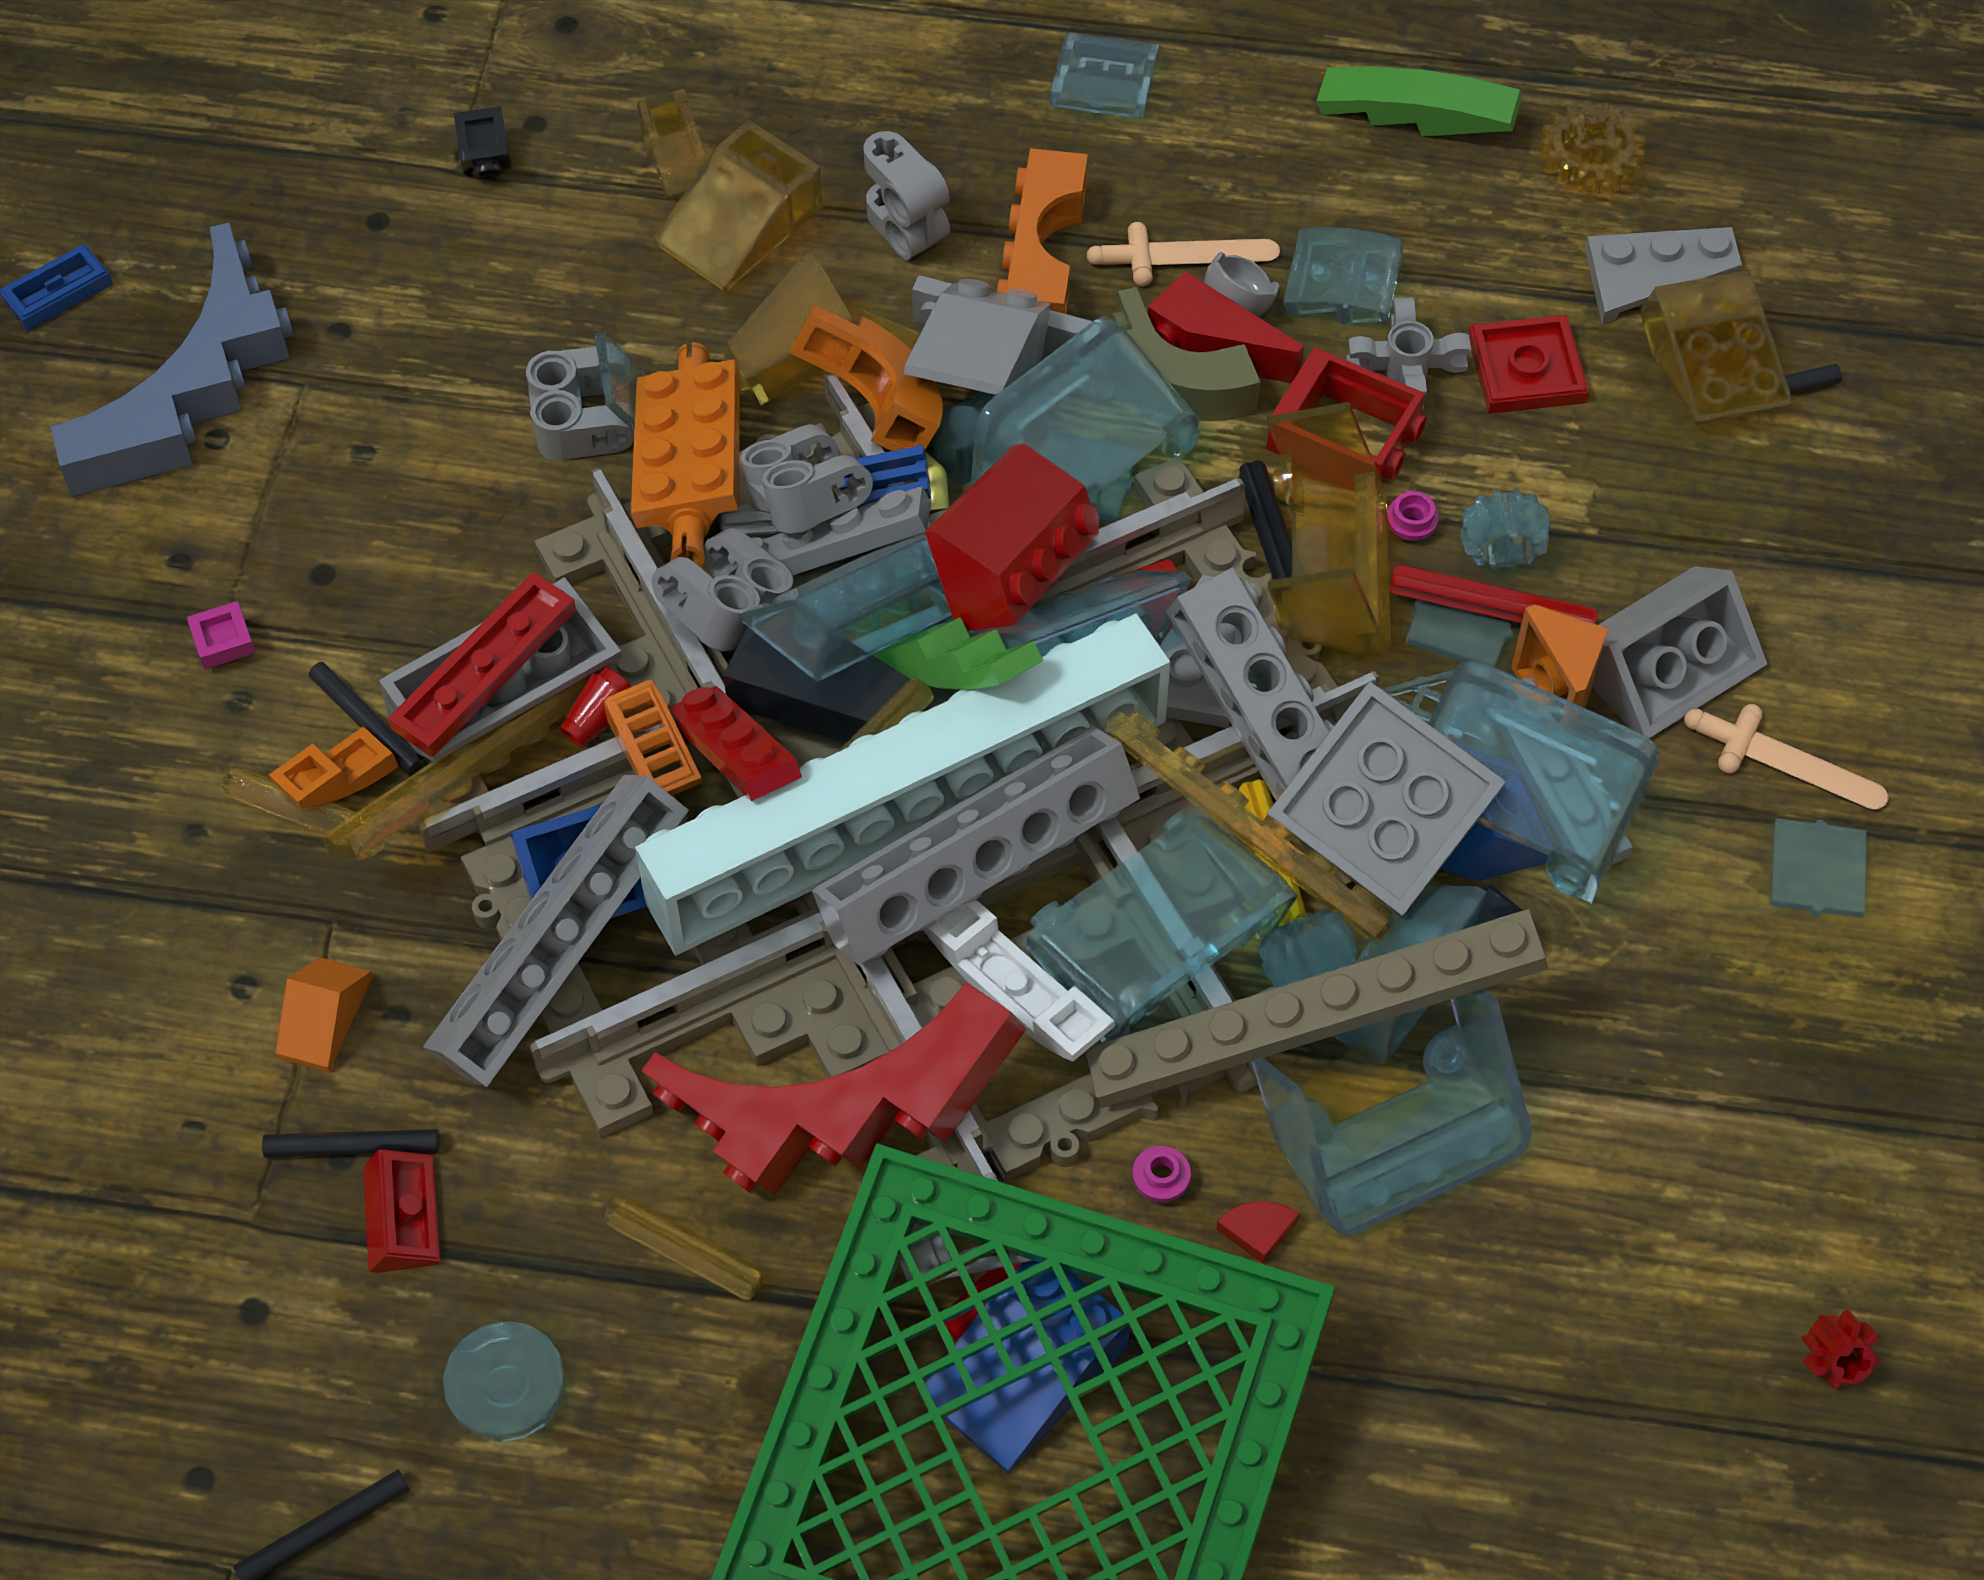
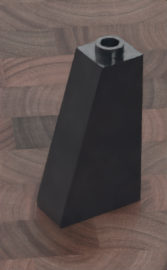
[723,591,929,744]

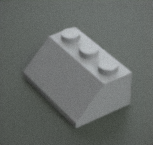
[1592,566,1767,740]

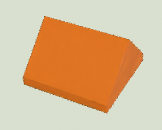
[1511,605,1609,743]

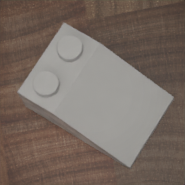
[904,279,1051,396]

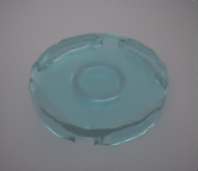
[443,1321,566,1442]

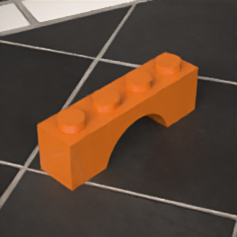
[997,148,1088,314]

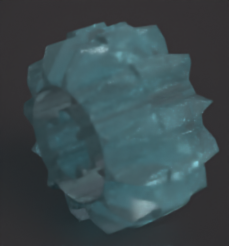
[1461,488,1551,572]
[1259,909,1358,988]

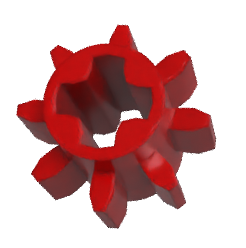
[1801,1309,1881,1390]

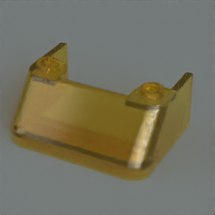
[1267,402,1391,657]

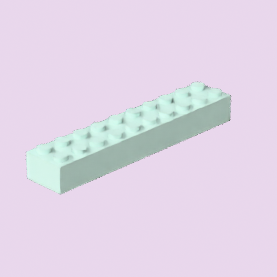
[635,613,1170,956]

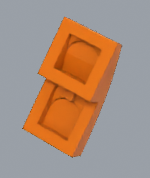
[269,727,399,809]

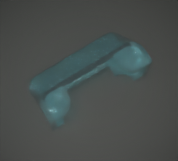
[971,316,1200,519]
[1428,661,1660,903]
[1024,809,1298,1043]

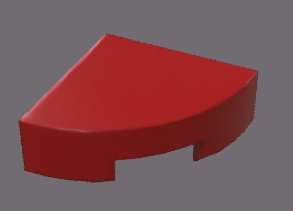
[1216,1201,1299,1263]

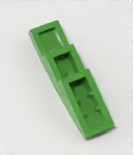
[1316,66,1522,137]
[873,617,1043,690]

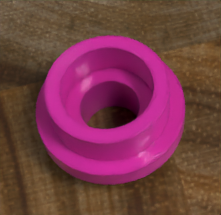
[1386,491,1439,541]
[1132,1146,1191,1203]

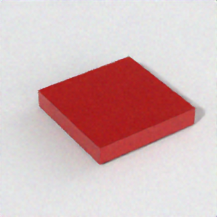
[1468,315,1589,414]

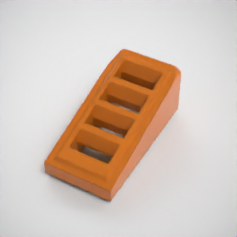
[604,680,702,796]

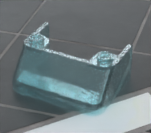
[1252,989,1531,1235]

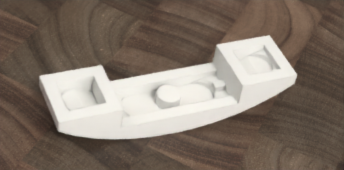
[923,900,1115,1062]

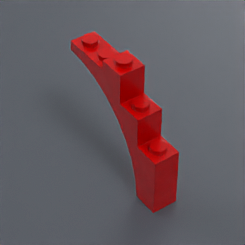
[641,982,1027,1196]

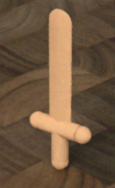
[1087,222,1280,287]
[1684,704,1889,809]

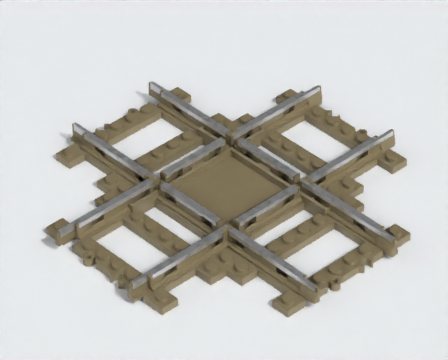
[419,373,1380,1183]

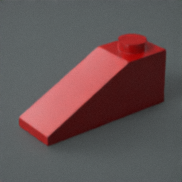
[1148,271,1304,383]

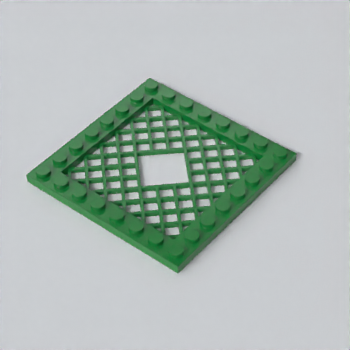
[711,1143,1335,1580]

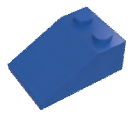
[919,1261,1130,1474]

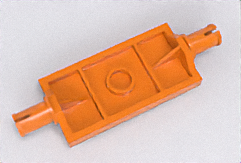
[631,342,740,567]

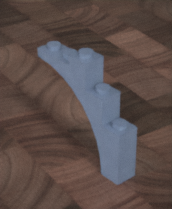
[50,223,294,497]

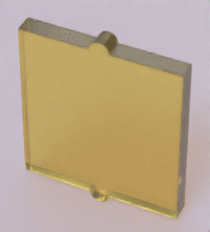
[1296,1035,1434,1160]

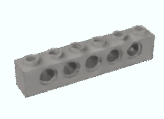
[1166,567,1353,894]
[812,726,1140,965]
[423,775,689,1087]

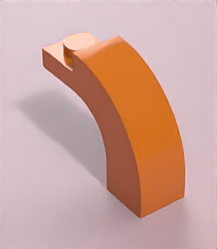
[790,304,943,451]

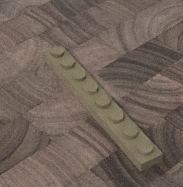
[1085,909,1549,1108]

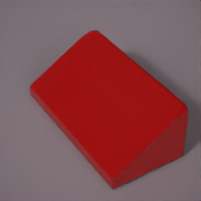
[363,1149,440,1272]

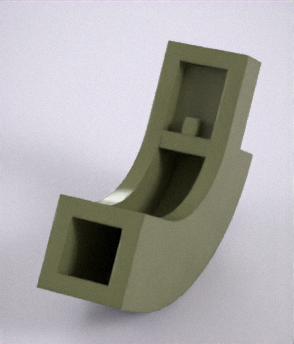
[1110,287,1261,421]

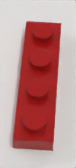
[388,572,576,758]
[668,686,802,801]

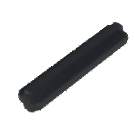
[1238,460,1305,594]

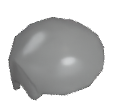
[1204,252,1280,317]

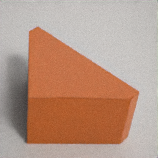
[275,957,373,1073]

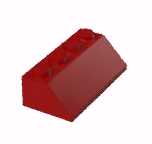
[925,443,1099,631]

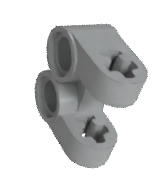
[863,131,951,260]
[526,346,634,461]
[740,424,873,534]
[652,528,793,651]

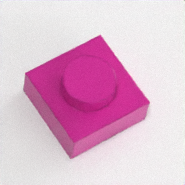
[187,601,255,670]

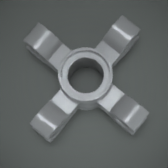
[1346,297,1471,412]

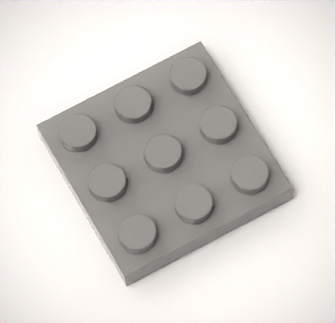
[1267,681,1506,918]

